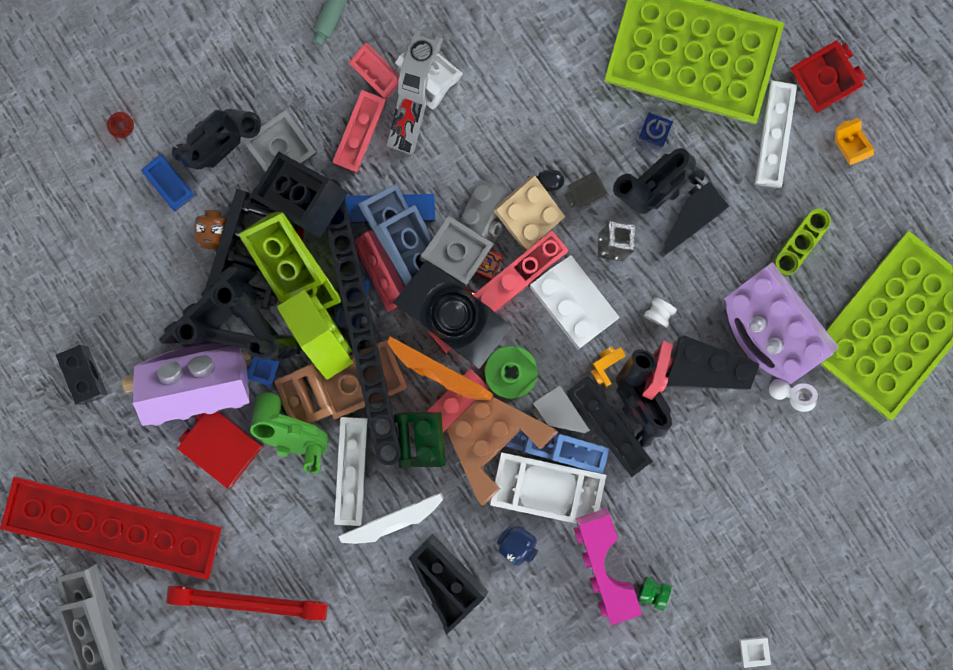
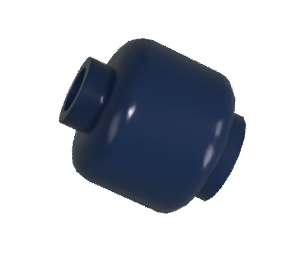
[497,525,538,566]

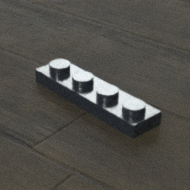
[567,376,653,477]

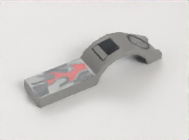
[387,30,443,154]

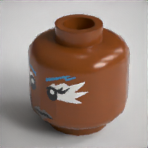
[194,210,227,249]

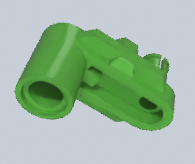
[250,392,328,474]

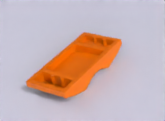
[387,336,494,400]

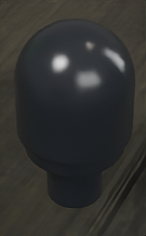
[527,170,565,191]

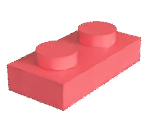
[642,341,674,400]

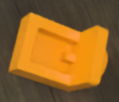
[835,118,874,165]
[590,346,626,387]

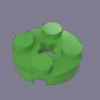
[485,346,538,399]

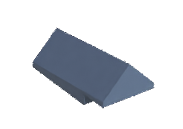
[358,184,432,286]

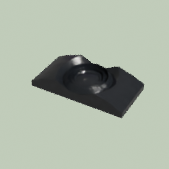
[393,260,512,369]

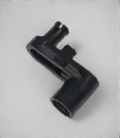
[172,109,261,170]
[613,148,705,214]
[616,349,672,447]

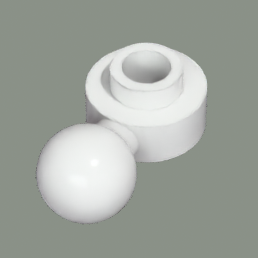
[769,378,818,412]

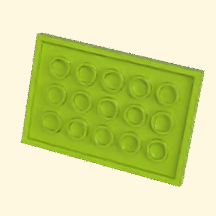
[604,0,785,125]
[820,230,953,421]

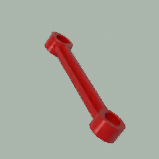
[166,586,328,621]

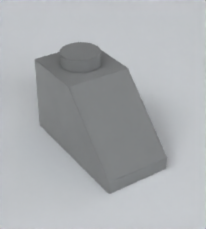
[531,386,589,433]

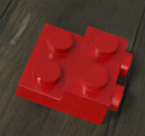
[790,40,867,113]

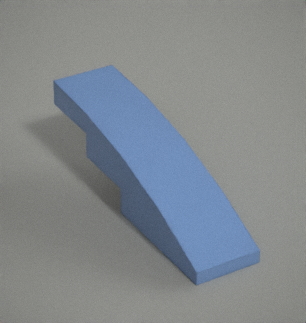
[505,430,610,474]

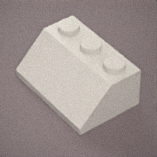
[529,256,620,350]

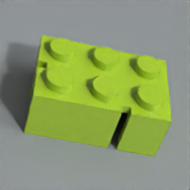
[277,289,354,380]

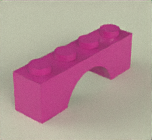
[573,508,642,625]

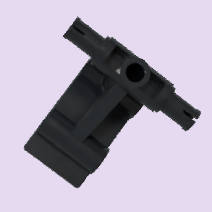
[159,267,303,361]

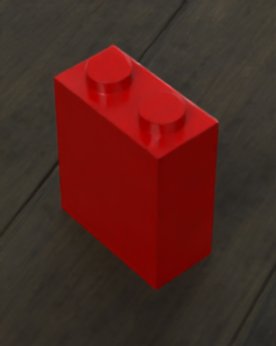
[177,410,264,489]

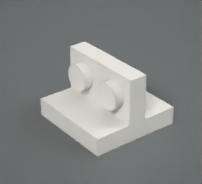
[395,50,463,110]

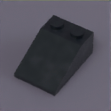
[251,151,348,238]

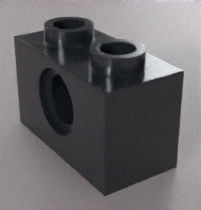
[56,345,108,405]

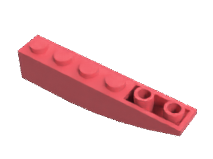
[428,230,569,355]

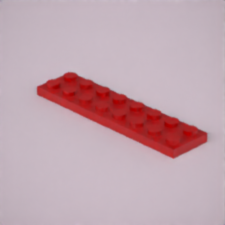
[0,477,223,580]

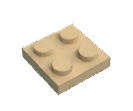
[492,175,565,251]

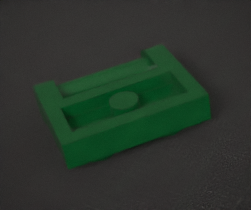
[394,412,446,468]

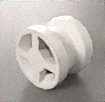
[643,297,677,328]

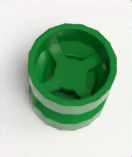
[637,577,672,611]

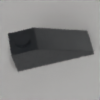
[660,182,729,257]

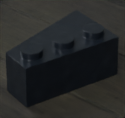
[665,335,760,390]
[409,533,489,635]

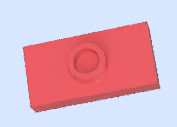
[349,43,400,99]

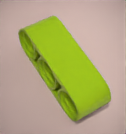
[771,209,831,277]

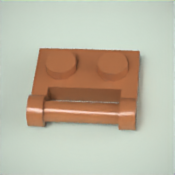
[274,364,336,424]

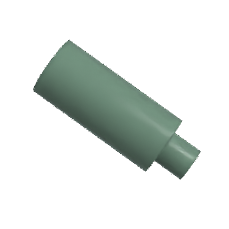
[312,0,347,45]

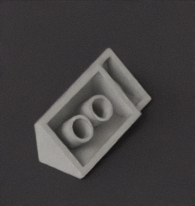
[57,563,124,670]

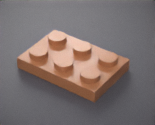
[317,340,408,420]

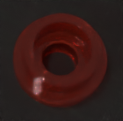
[107,112,134,139]

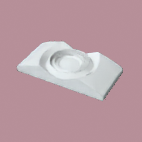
[490,452,606,524]
[338,492,444,544]

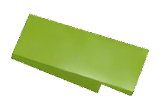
[238,212,342,309]

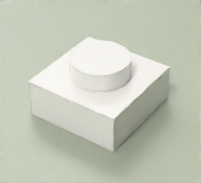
[739,636,771,668]

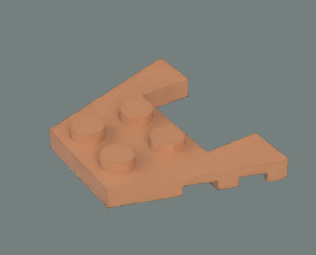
[446,397,558,506]

